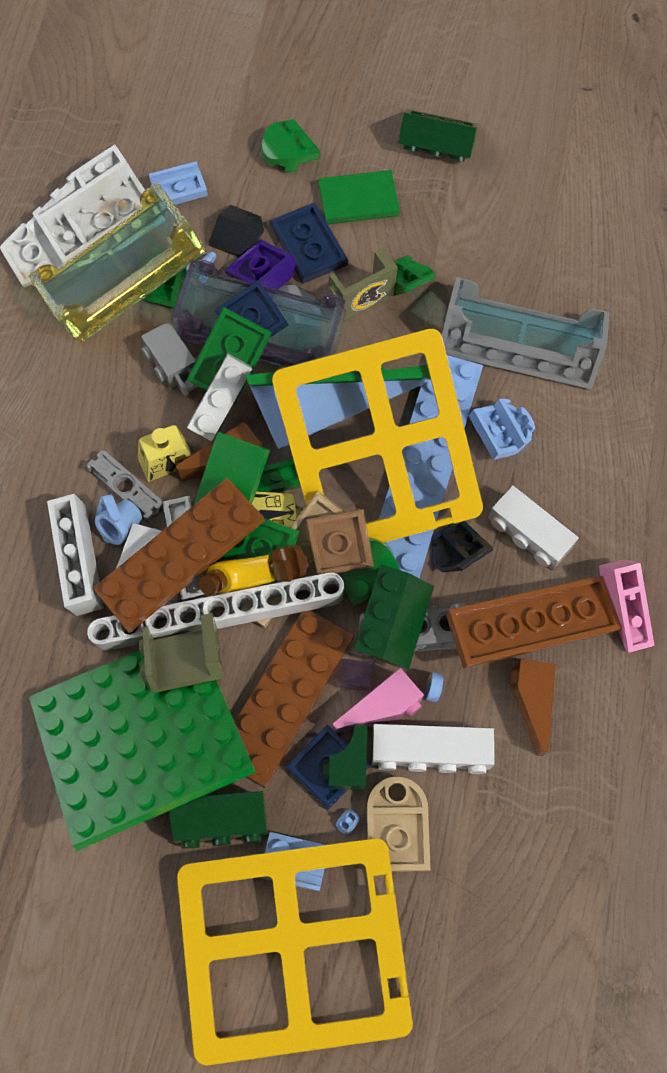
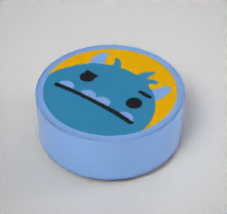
[424,672,443,703]

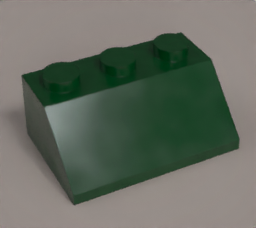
[398,109,479,162]
[352,564,434,670]
[169,791,268,849]

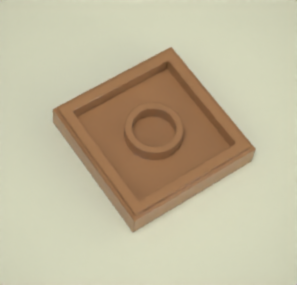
[306,509,374,575]

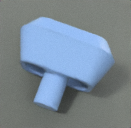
[336,809,360,835]

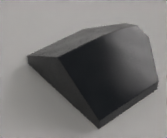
[209,204,264,257]
[431,521,493,573]

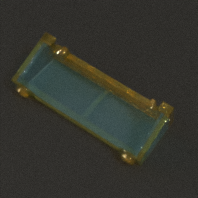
[28,182,207,344]

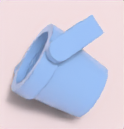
[95,494,142,545]

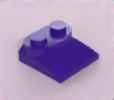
[224,240,296,296]

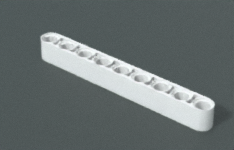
[87,573,345,651]

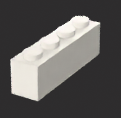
[47,494,104,616]
[372,724,494,774]

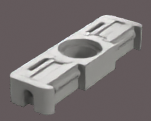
[87,451,163,522]

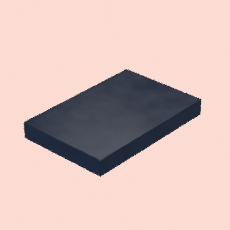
[270,202,349,284]

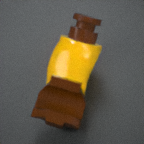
[199,545,309,596]

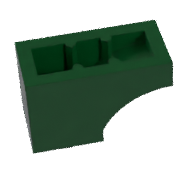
[323,725,367,791]

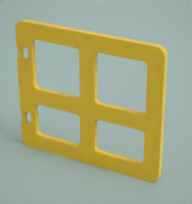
[272,329,483,542]
[177,838,413,1066]

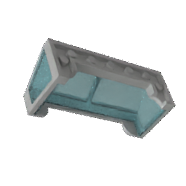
[442,277,609,389]

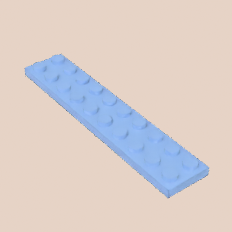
[379,355,483,578]

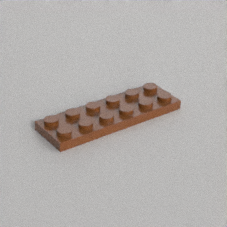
[93,478,265,633]
[446,576,622,669]
[235,610,354,788]

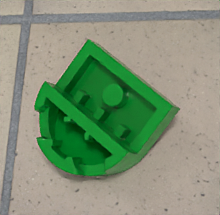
[260,119,321,172]
[339,537,400,606]

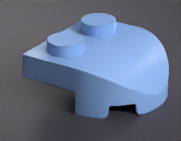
[468,399,535,460]

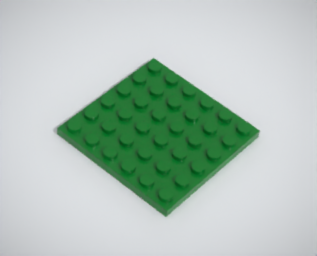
[29,633,255,851]

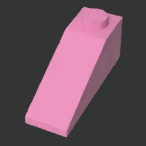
[599,559,655,653]
[332,668,424,734]

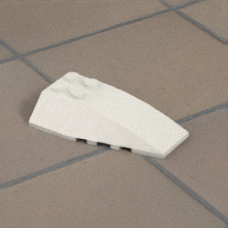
[0,145,166,287]

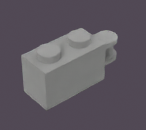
[141,321,201,397]

